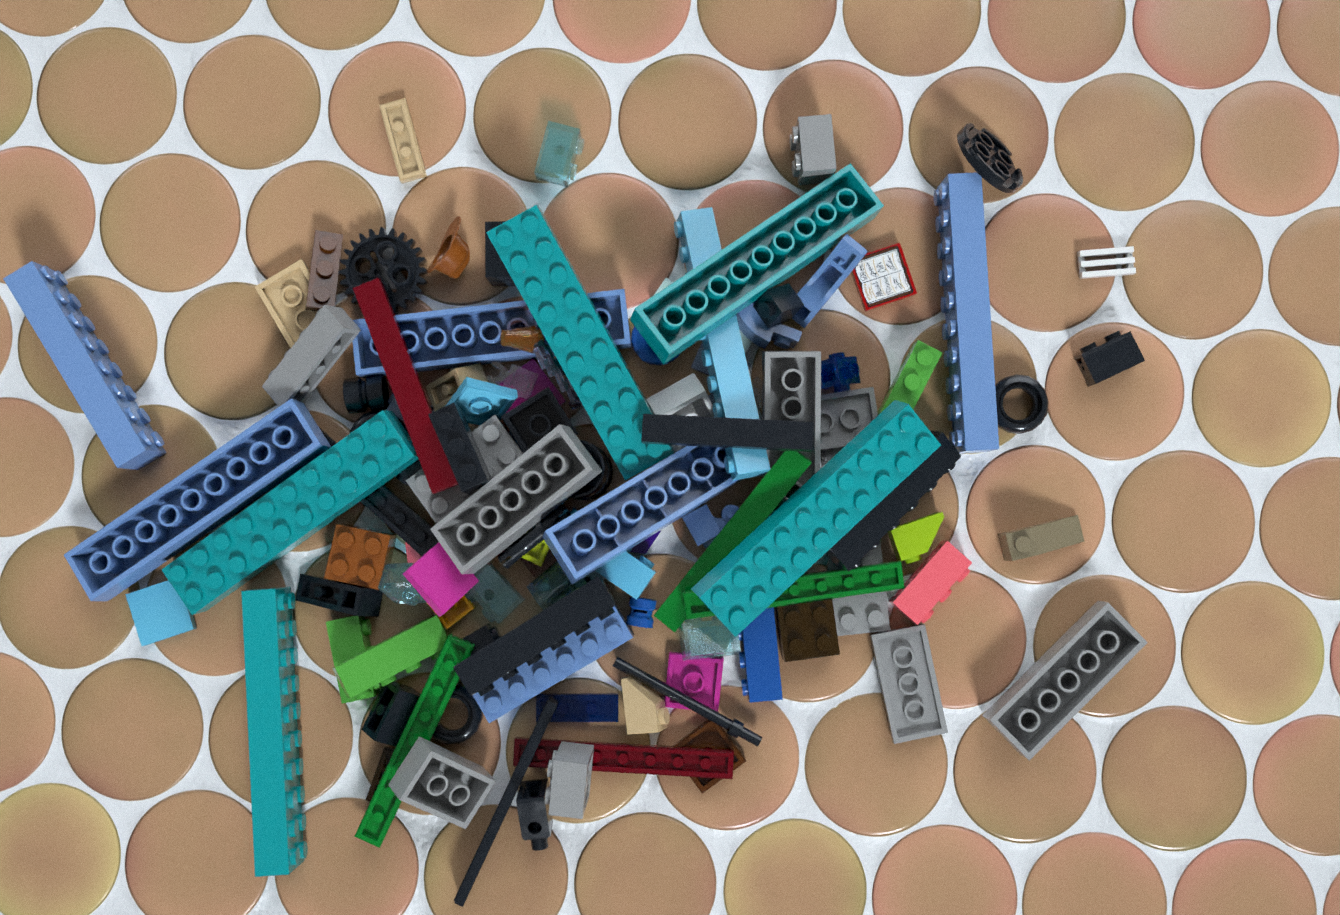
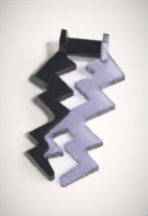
[533,339,584,409]

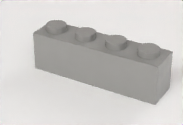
[262,305,361,407]

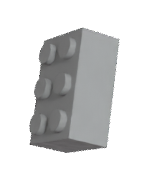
[388,736,496,829]

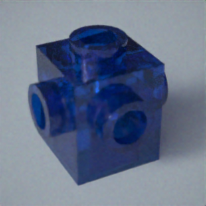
[821,352,861,393]

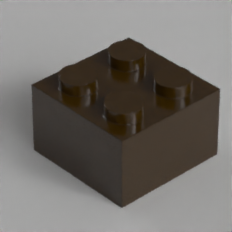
[775,599,840,662]

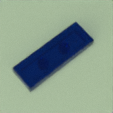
[536,693,619,722]

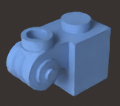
[682,504,739,548]

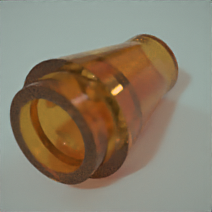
[501,326,544,353]

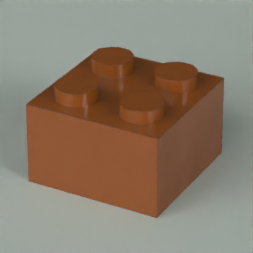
[324,524,397,590]

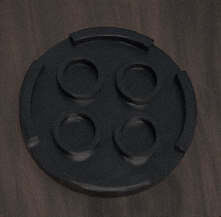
[957,123,1023,193]

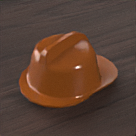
[427,216,470,279]

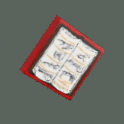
[851,243,917,312]

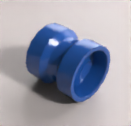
[626,597,657,628]

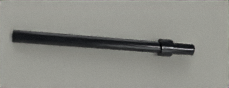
[613,657,762,747]

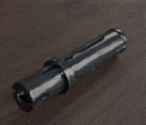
[497,504,571,569]

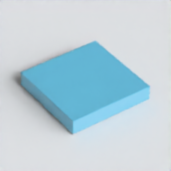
[446,377,518,426]
[125,580,197,646]

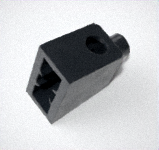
[516,778,553,851]

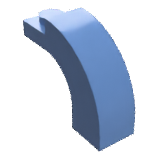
[792,234,868,328]
[736,299,802,349]

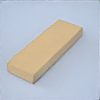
[379,98,427,184]

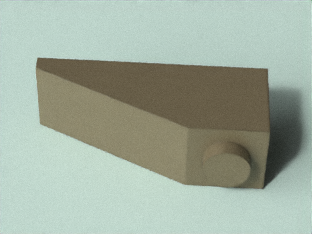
[998,515,1084,561]

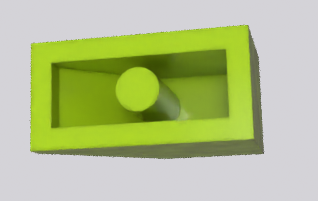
[887,512,944,564]

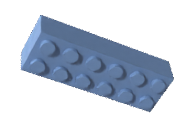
[473,605,634,723]

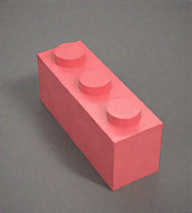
[889,540,972,625]

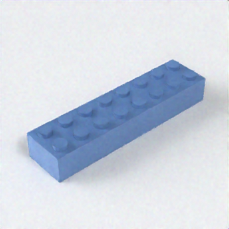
[3,261,166,470]
[543,446,743,584]

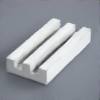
[1077,246,1136,279]

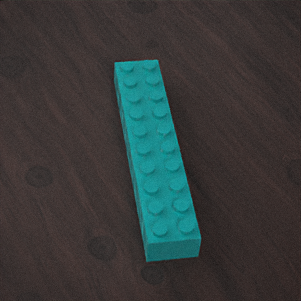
[630,163,884,364]
[486,205,674,480]
[691,400,941,637]
[161,410,419,615]
[241,587,308,877]

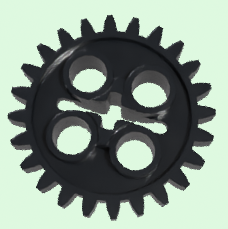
[338,227,428,315]

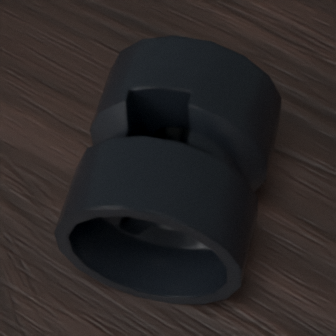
[343,374,389,414]

